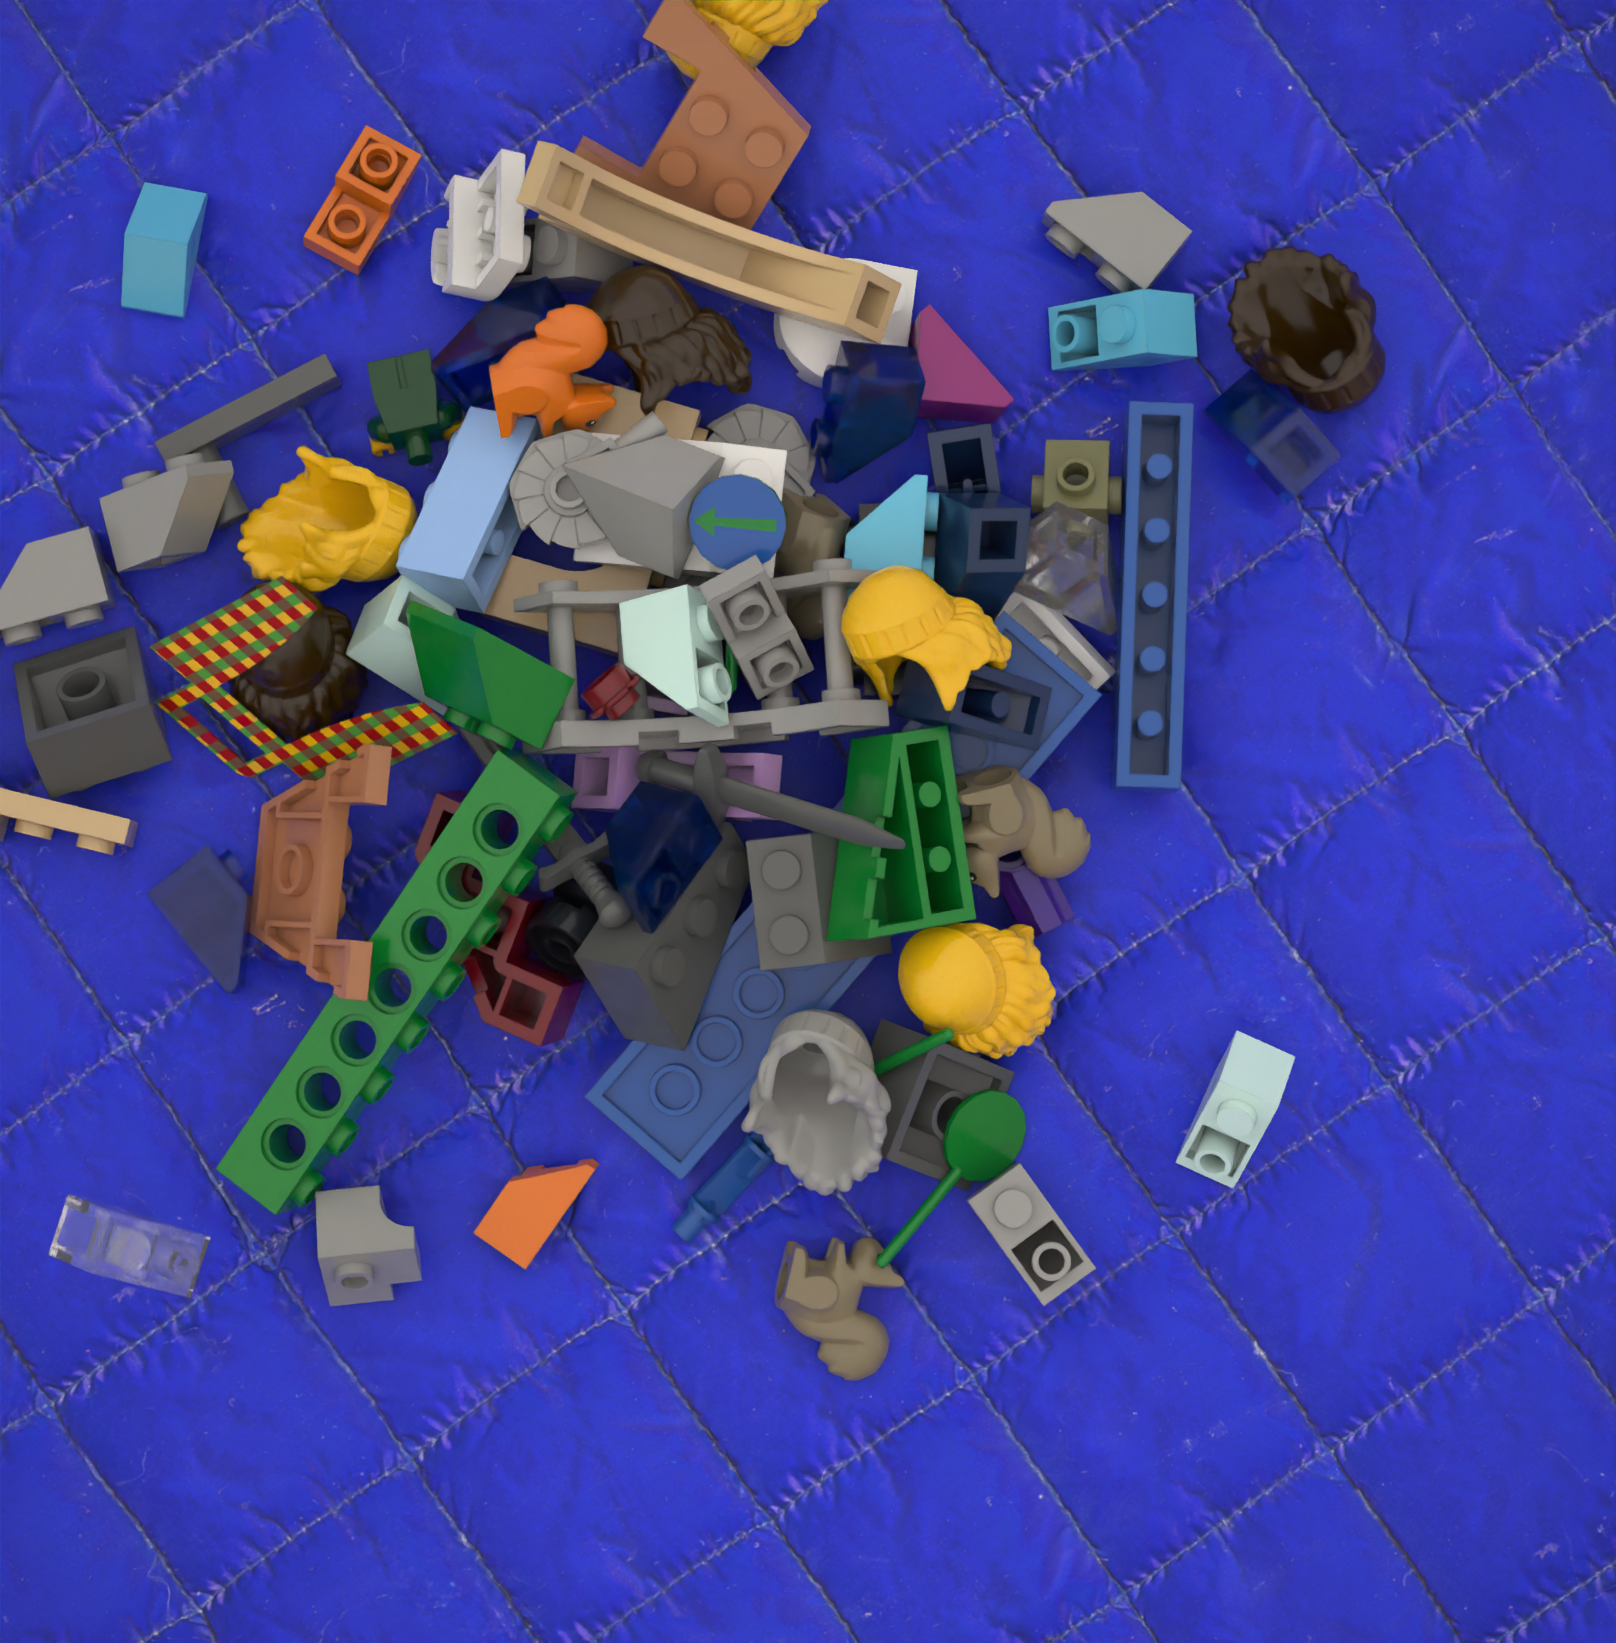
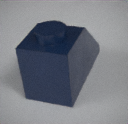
[895,659,1052,751]

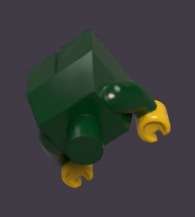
[367,349,465,466]

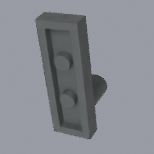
[155,354,342,530]

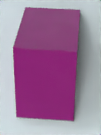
[905,304,1014,424]

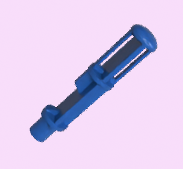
[672,1132,775,1243]

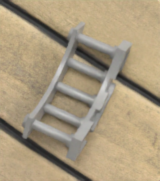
[513,558,889,754]

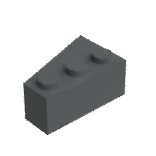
[574,815,750,1051]

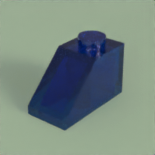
[430,276,568,412]
[147,845,253,995]

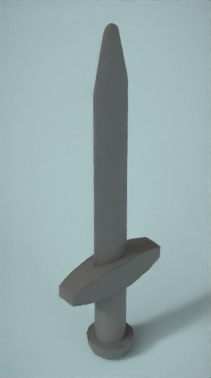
[636,742,906,850]

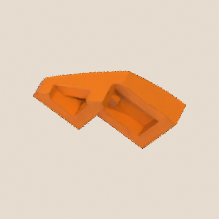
[473,1158,600,1270]

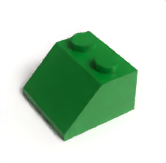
[406,600,575,750]

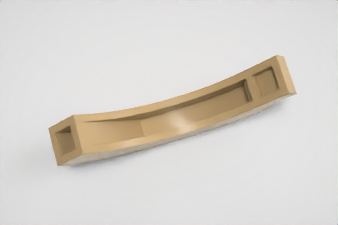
[516,140,902,344]

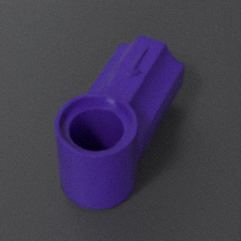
[999,854,1076,938]

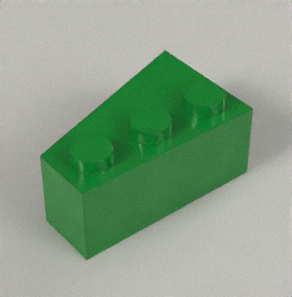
[826,725,976,942]

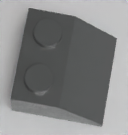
[13,626,173,799]
[746,832,893,971]
[870,1019,1015,1191]

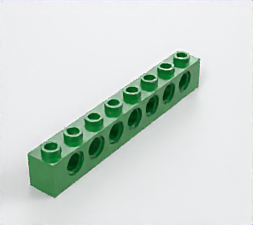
[216,747,578,1215]

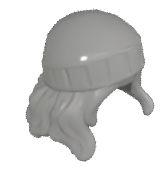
[741,1009,891,1196]

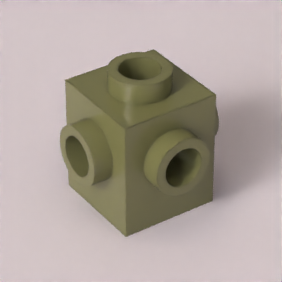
[1031,440,1122,543]

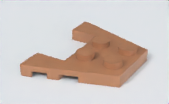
[573,0,811,230]
[249,744,392,1001]

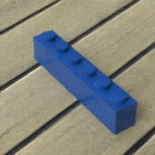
[1111,401,1194,793]

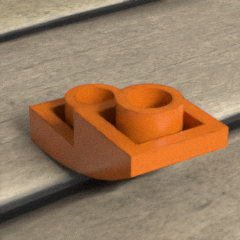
[303,125,422,275]

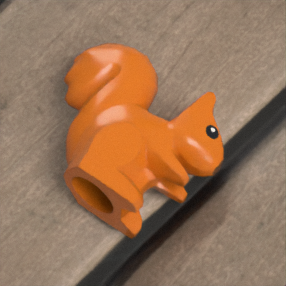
[489,304,616,438]

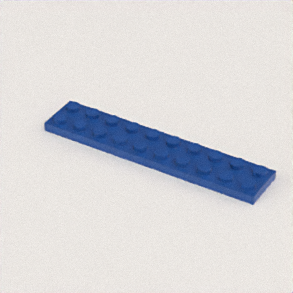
[585,611,1102,1181]

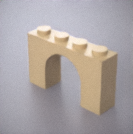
[481,373,709,657]

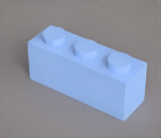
[396,406,543,613]

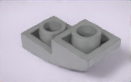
[698,555,814,700]

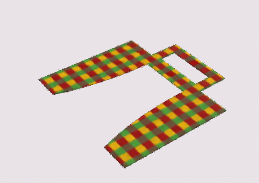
[150,576,458,781]

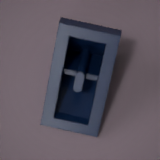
[927,422,1001,509]

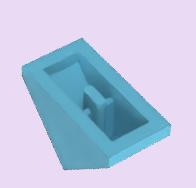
[121,182,208,319]

